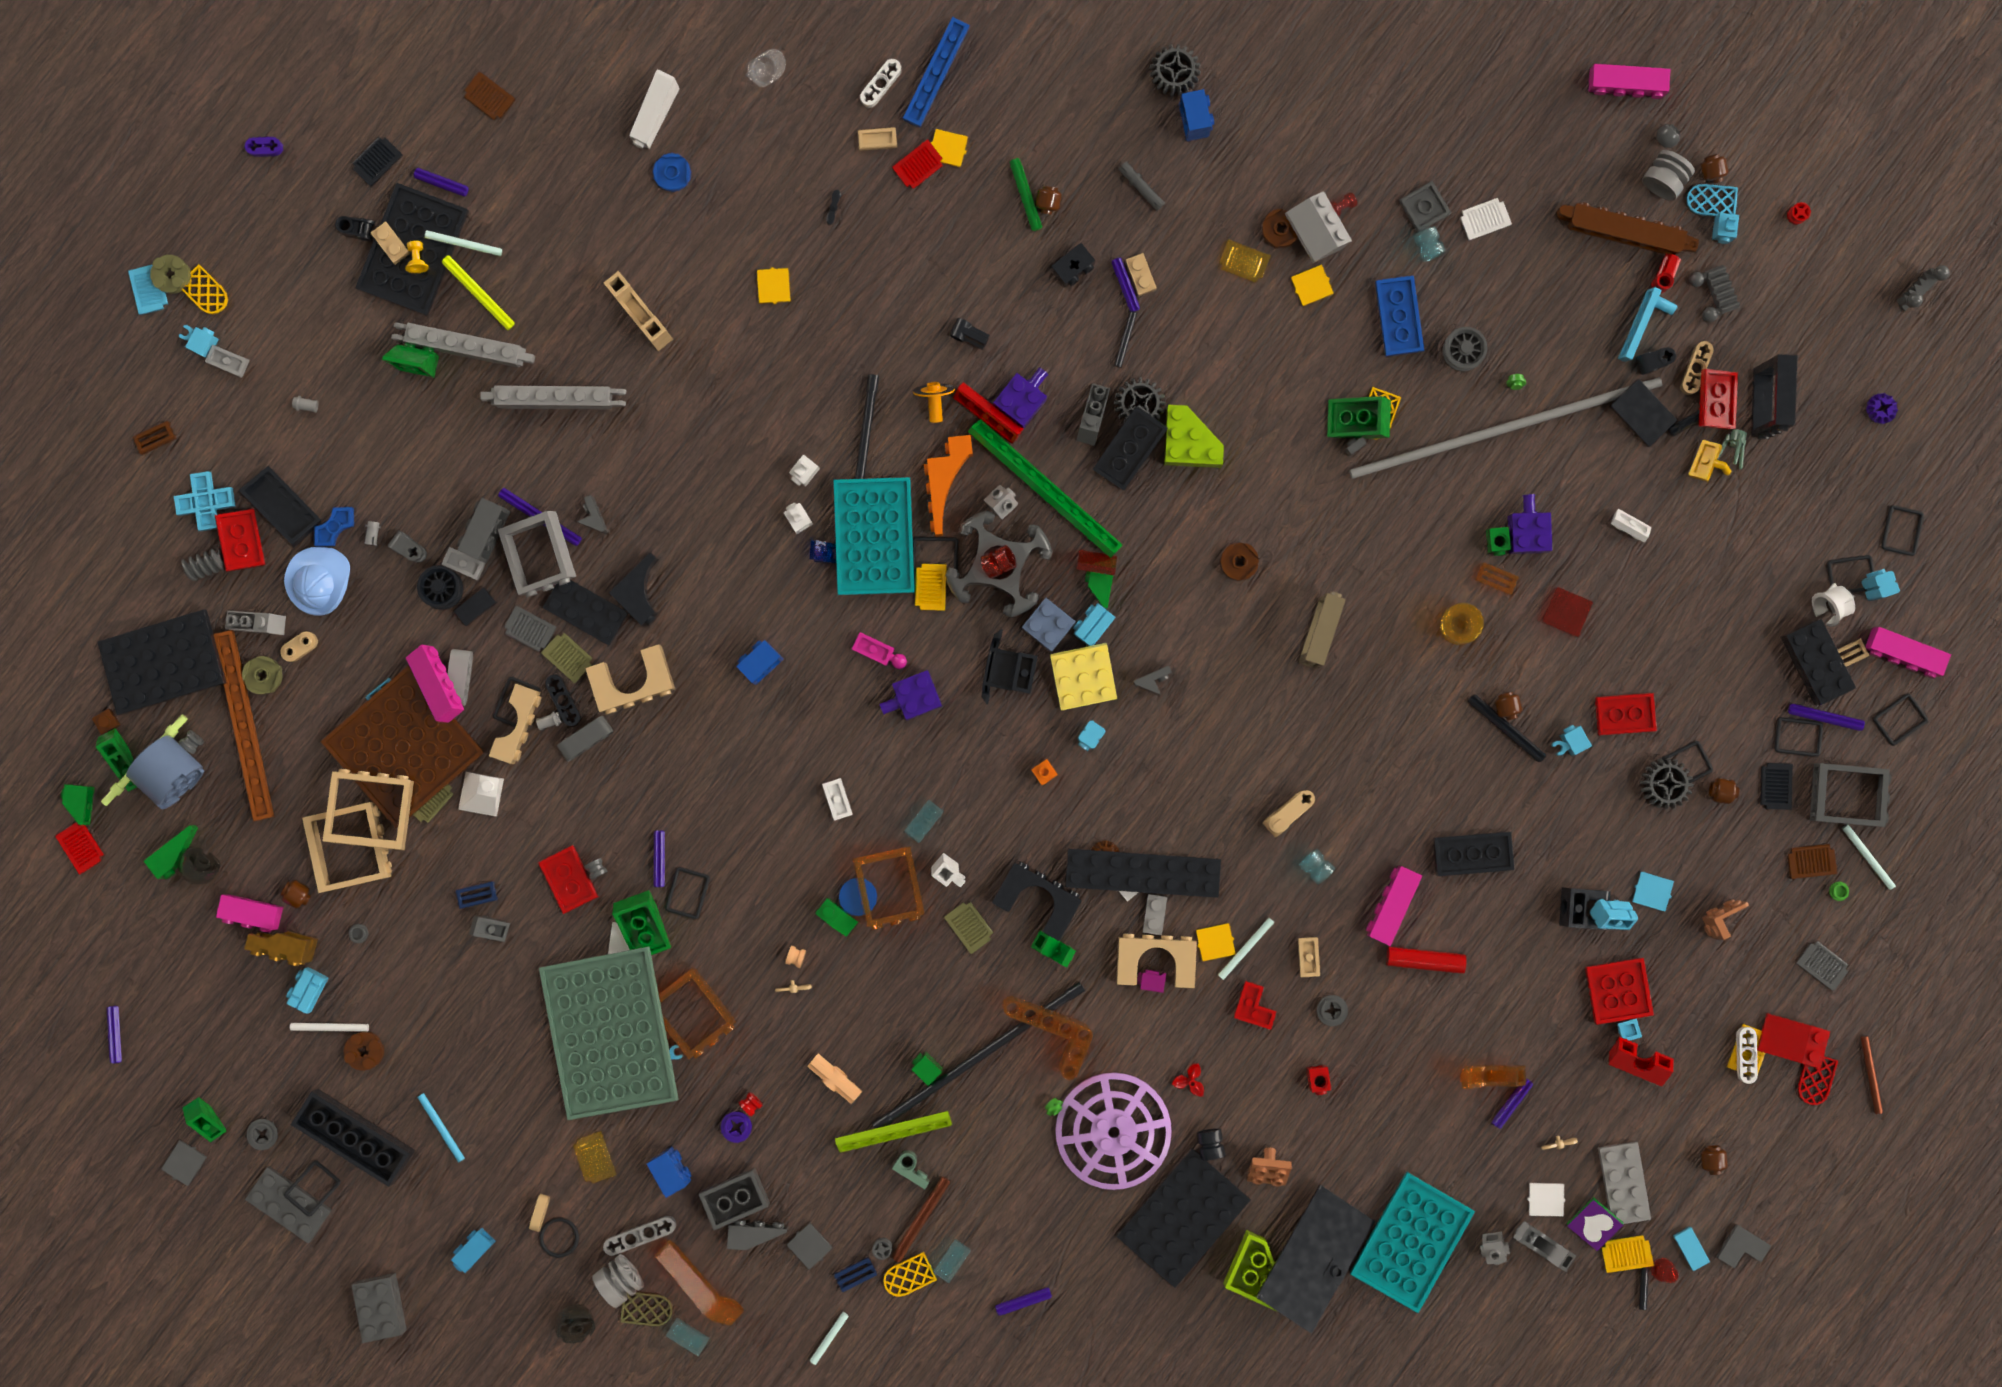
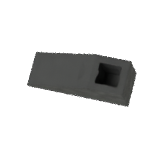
[1076,383,1110,446]
[727,1219,789,1250]

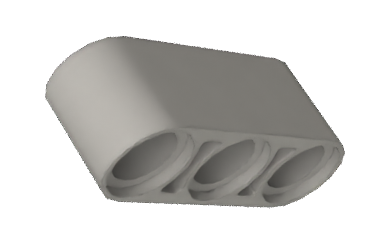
[447,649,473,706]

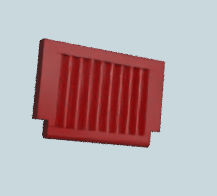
[892,139,943,189]
[55,822,104,875]

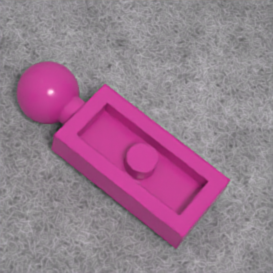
[852,632,907,669]

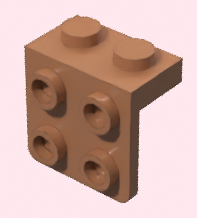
[1702,899,1749,940]

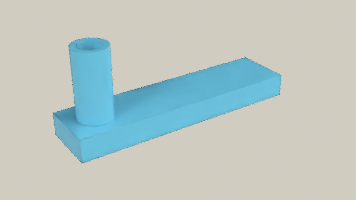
[1618,287,1677,362]

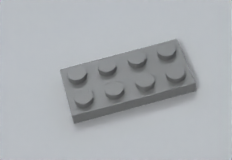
[1598,1141,1651,1224]

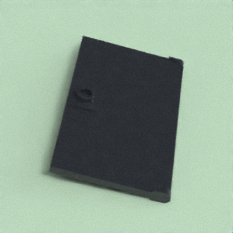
[1256,1185,1375,1334]

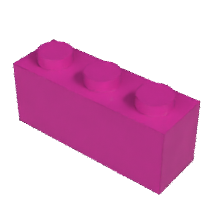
[216,894,283,933]

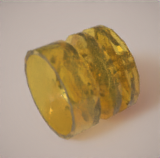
[1440,603,1484,645]

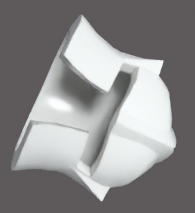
[1812,583,1855,627]

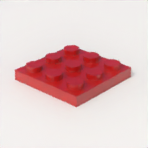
[1585,957,1654,1025]

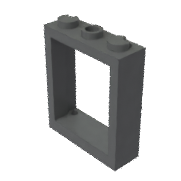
[1810,763,1891,827]

